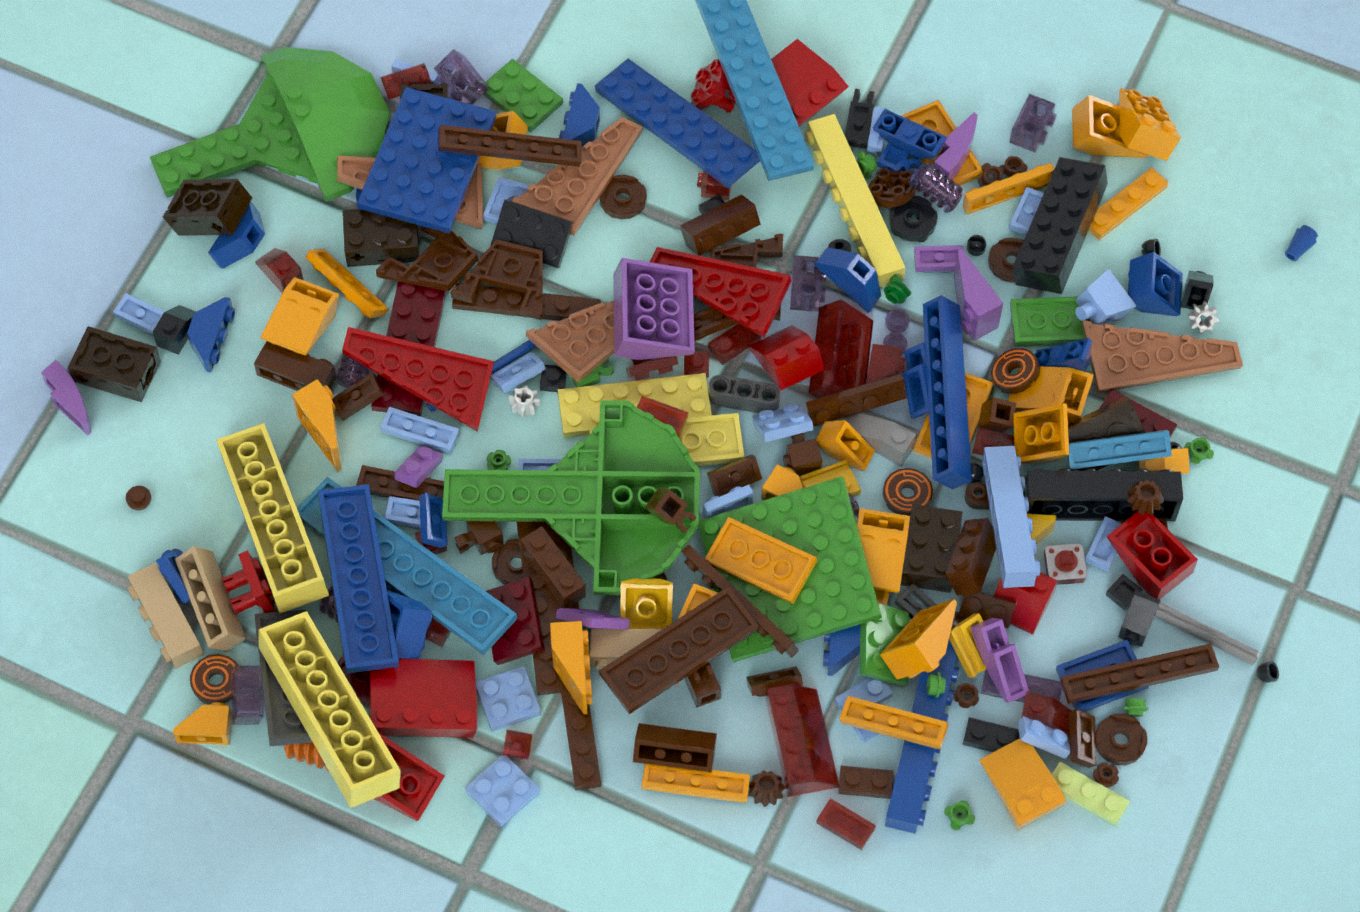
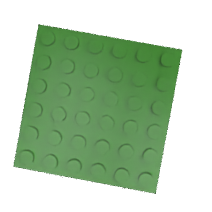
[699,476,882,662]

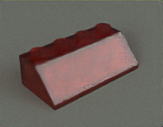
[808,299,874,398]
[766,684,839,797]

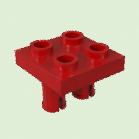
[690,58,735,113]
[222,550,277,615]

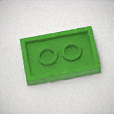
[480,58,563,133]
[1010,296,1087,346]
[860,603,909,687]

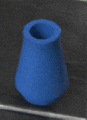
[1285,225,1318,262]

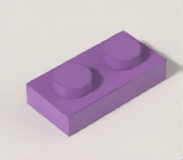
[914,245,963,272]
[395,445,443,488]

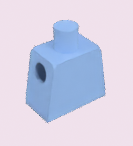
[1075,269,1137,325]

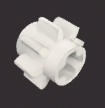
[1187,301,1220,334]
[509,385,540,418]

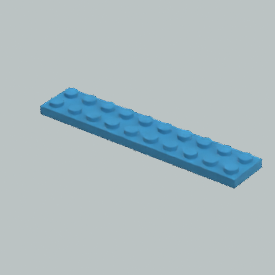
[695,0,815,181]
[297,477,518,655]

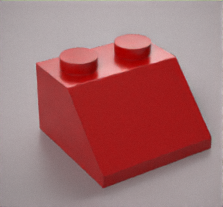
[993,572,1058,635]

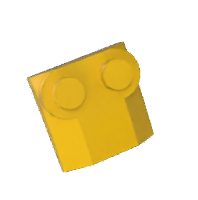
[620,578,673,629]

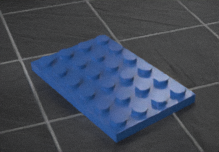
[357,87,497,233]

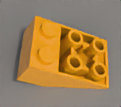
[1119,88,1181,161]
[260,277,339,356]
[1008,366,1094,423]
[857,508,910,593]
[550,621,592,714]

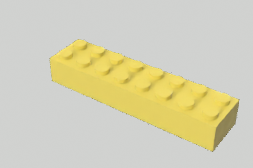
[216,423,329,613]
[259,611,400,808]

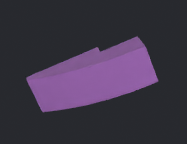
[932,112,978,185]
[41,360,91,435]
[970,618,1030,703]

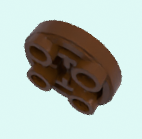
[868,168,916,208]

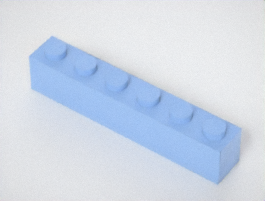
[982,446,1040,588]

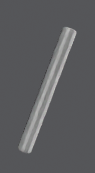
[1155,602,1260,665]

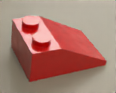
[749,325,825,391]
[1107,511,1198,600]
[374,733,445,821]

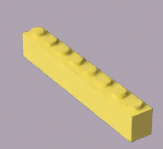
[805,114,905,287]

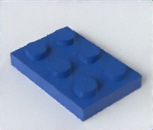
[1056,640,1149,712]

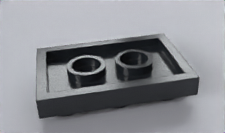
[490,199,574,268]

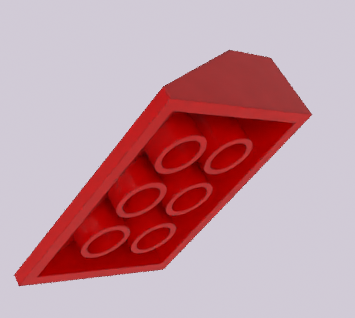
[728,39,849,127]
[369,659,477,738]

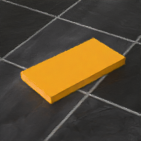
[901,100,982,193]
[913,372,994,458]
[705,517,818,604]

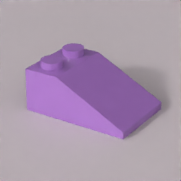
[954,249,1003,341]

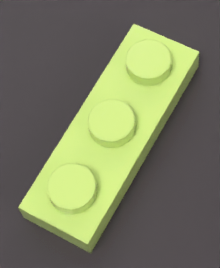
[1052,762,1130,826]

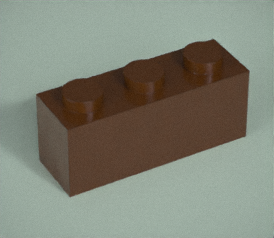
[680,194,761,256]
[254,341,336,391]
[945,518,996,596]
[520,526,586,608]
[633,723,717,772]

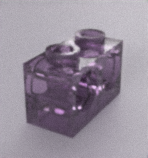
[434,49,490,105]
[1009,94,1057,153]
[790,255,827,312]
[230,666,264,725]

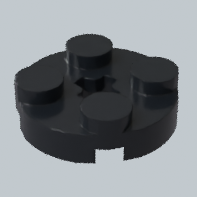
[889,196,938,242]

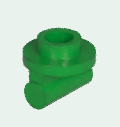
[884,274,911,304]

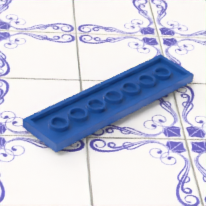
[595,58,760,188]
[318,484,399,674]

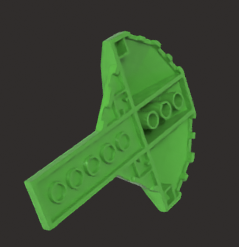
[150,47,391,202]
[442,400,700,595]

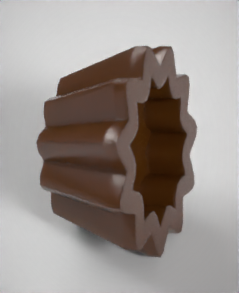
[1127,480,1164,515]
[748,770,785,807]

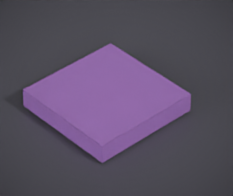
[556,608,630,630]

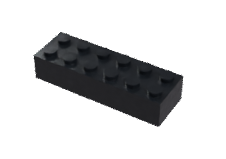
[1012,157,1108,294]
[1023,469,1183,521]

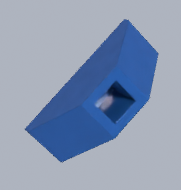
[559,83,600,147]
[873,109,947,159]
[208,202,265,268]
[814,247,881,313]
[187,297,235,372]
[1034,338,1092,372]
[823,625,860,676]

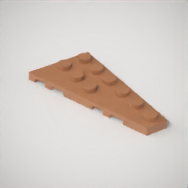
[511,117,643,236]
[337,156,483,230]
[526,301,614,382]
[1081,321,1243,393]

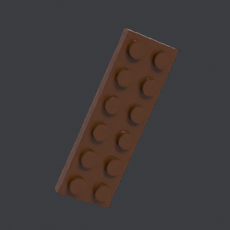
[599,586,759,715]

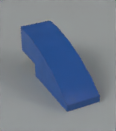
[902,343,929,419]

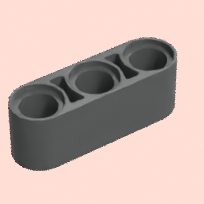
[709,375,780,413]

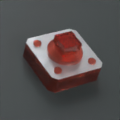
[1044,543,1087,585]

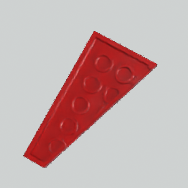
[650,247,792,338]
[342,327,494,432]

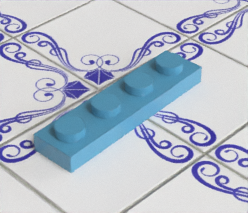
[1068,430,1172,469]

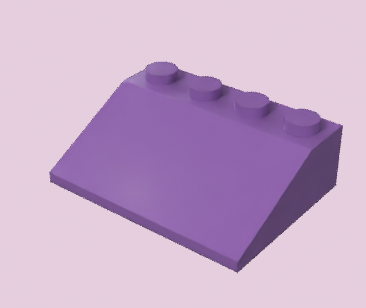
[613,258,695,360]

